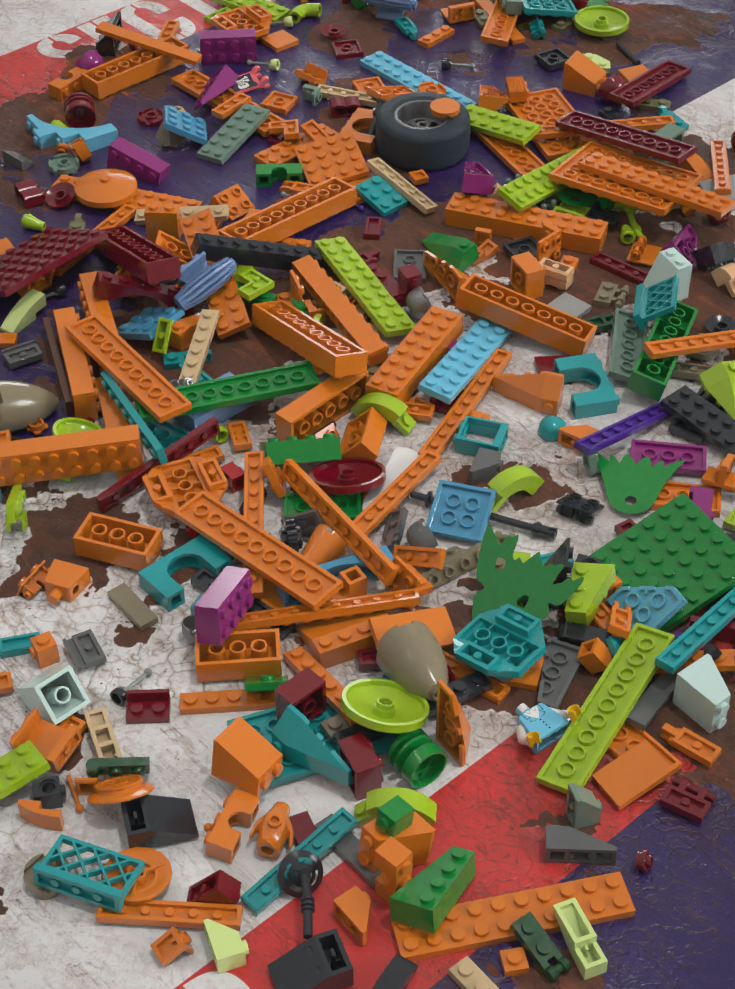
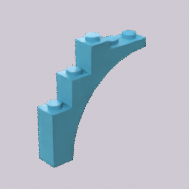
[26,114,118,152]

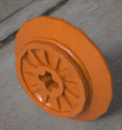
[87,774,155,805]
[101,847,173,903]

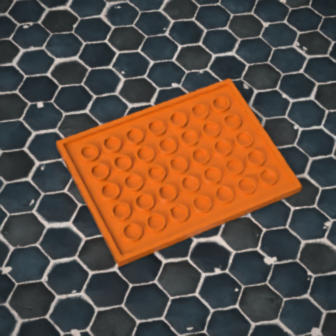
[548,140,703,216]

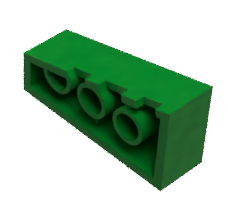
[259,433,341,465]
[389,846,476,933]

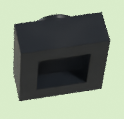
[598,106,619,120]

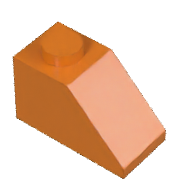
[558,424,599,454]
[333,885,372,946]

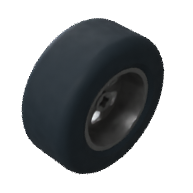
[376,92,470,171]

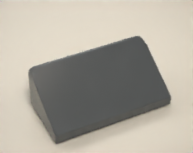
[2,150,34,171]

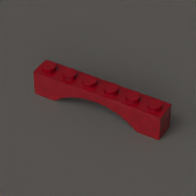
[92,271,196,316]

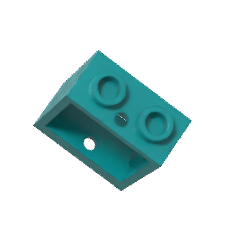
[453,415,509,456]

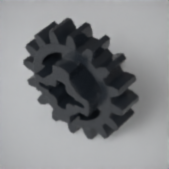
[279,517,303,553]

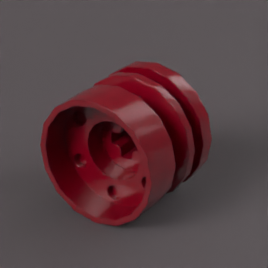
[64,92,96,128]

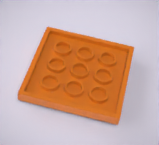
[294,131,370,185]

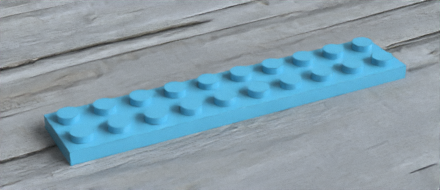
[359,51,478,107]
[417,317,514,405]

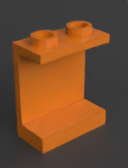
[9,708,83,773]

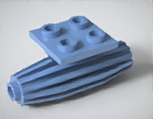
[362,0,418,22]
[173,251,237,311]

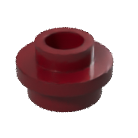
[636,849,653,873]

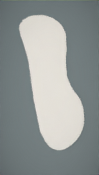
[362,447,420,510]

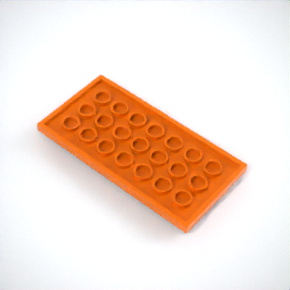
[505,87,588,161]

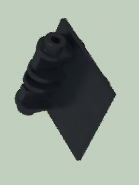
[556,492,605,525]

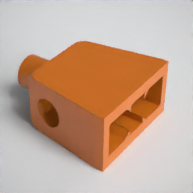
[44,559,91,605]

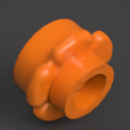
[55,142,70,154]

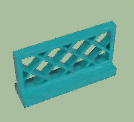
[633,275,679,331]
[32,834,145,913]

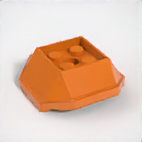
[211,4,273,41]
[142,456,228,521]

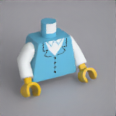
[515,703,582,755]

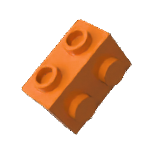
[294,62,329,86]

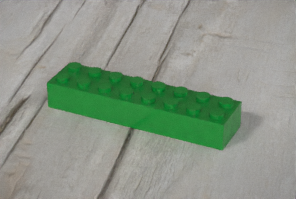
[626,301,699,402]

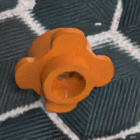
[26,418,48,435]

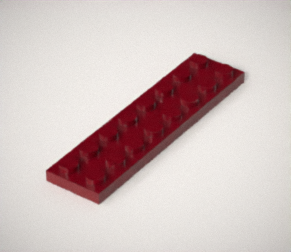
[608,60,692,108]

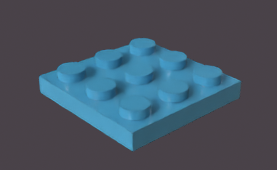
[163,105,207,145]
[117,306,185,340]
[426,480,496,544]

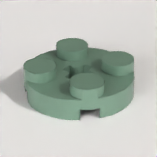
[48,153,80,177]

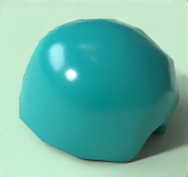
[538,415,566,442]

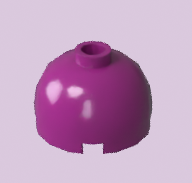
[75,50,104,70]

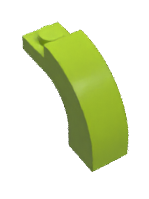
[350,392,417,436]
[488,465,545,513]
[354,787,437,828]

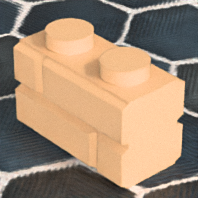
[539,257,574,290]

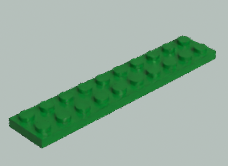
[133,361,320,423]

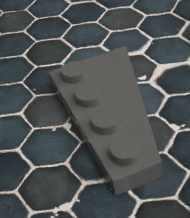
[537,636,582,709]

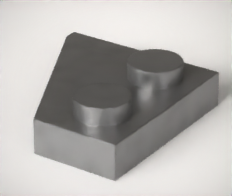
[280,508,324,541]

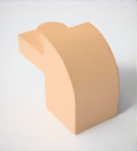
[711,263,735,298]

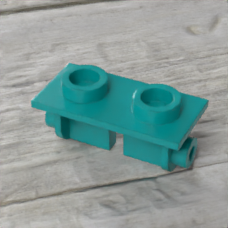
[529,15,546,40]

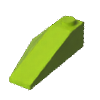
[698,361,735,420]

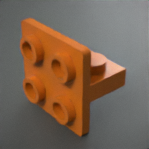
[701,453,735,493]
[386,556,434,611]

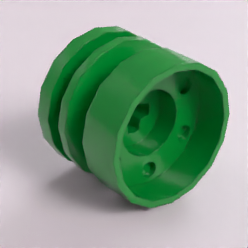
[387,728,448,789]

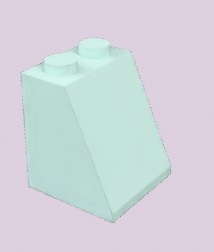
[643,247,692,301]
[672,654,731,733]
[17,665,91,725]

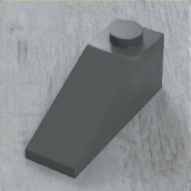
[544,825,617,865]

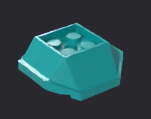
[453,604,546,683]

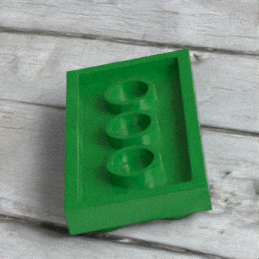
[284,493,361,524]

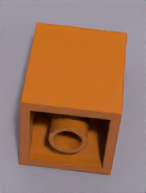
[562,51,607,97]
[144,203,183,243]
[211,716,283,796]
[357,811,436,873]

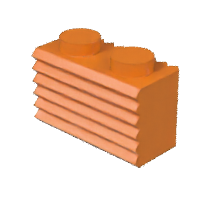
[505,76,529,103]

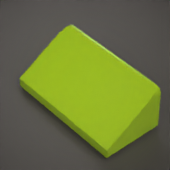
[152,317,173,354]

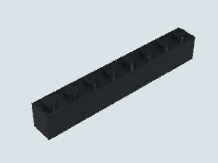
[190,233,323,271]

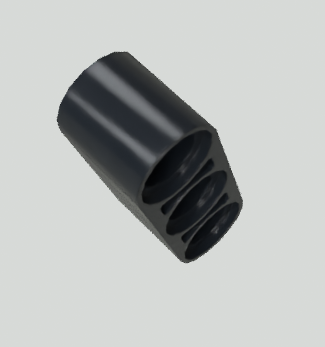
[557,622,613,658]

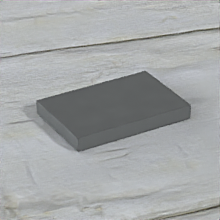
[393,249,426,284]

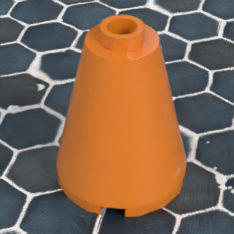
[301,524,347,565]

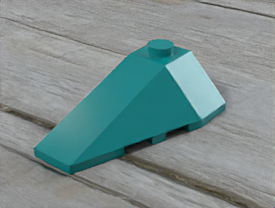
[271,704,352,787]

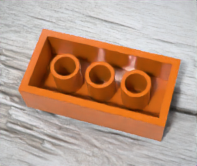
[73,512,164,571]
[195,628,282,682]

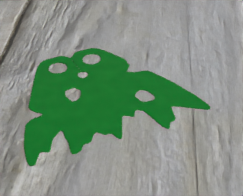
[472,525,584,621]

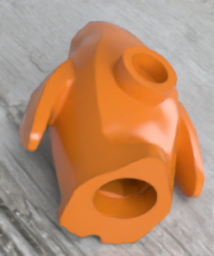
[249,802,295,860]

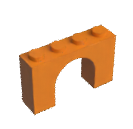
[339,107,376,156]

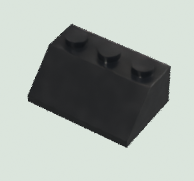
[96,11,123,57]

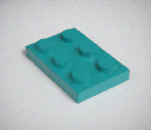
[355,175,408,217]

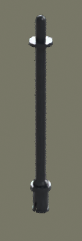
[410,491,558,540]

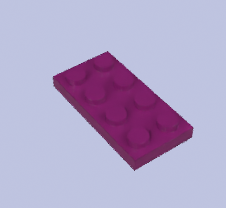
[630,439,707,476]

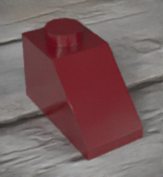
[187,869,242,905]

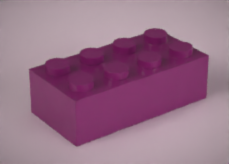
[199,28,257,64]
[194,566,254,646]

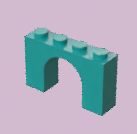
[553,353,620,419]
[138,535,232,612]

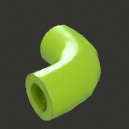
[288,3,322,24]

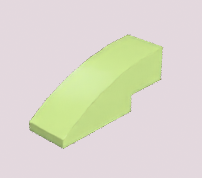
[0,289,47,333]
[553,897,608,980]

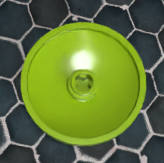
[574,5,630,37]
[340,678,429,733]

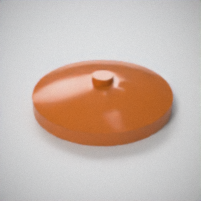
[74,169,138,208]

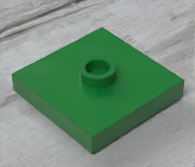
[245,674,288,692]

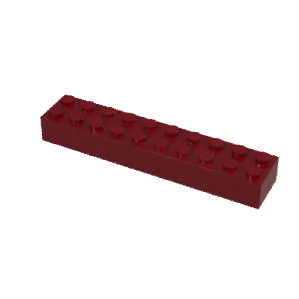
[95,225,181,285]

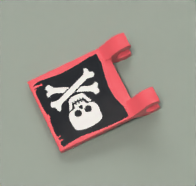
[229,65,271,93]

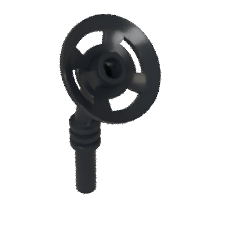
[277,850,323,939]

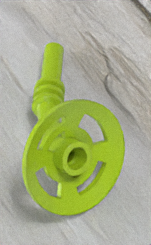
[614,202,643,238]

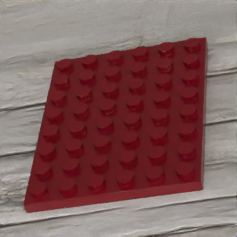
[0,227,109,297]

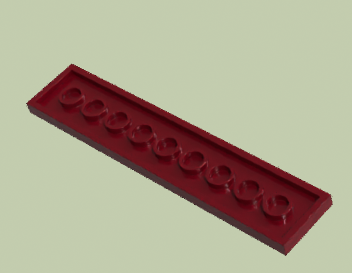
[555,110,697,165]

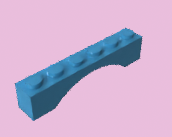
[275,545,394,607]

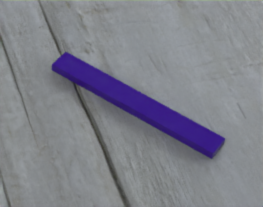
[574,402,673,456]

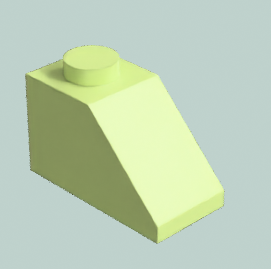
[203,919,249,974]

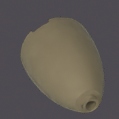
[0,380,59,433]
[376,621,448,701]

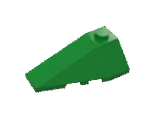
[422,232,479,272]

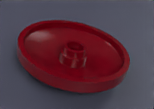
[310,458,386,494]

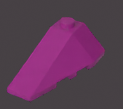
[193,64,238,110]
[658,223,698,271]

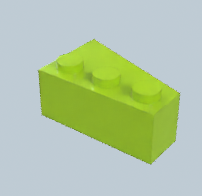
[565,562,617,626]

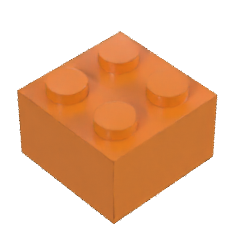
[510,251,546,299]

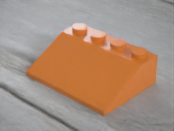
[296,610,389,669]

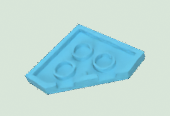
[607,586,688,630]

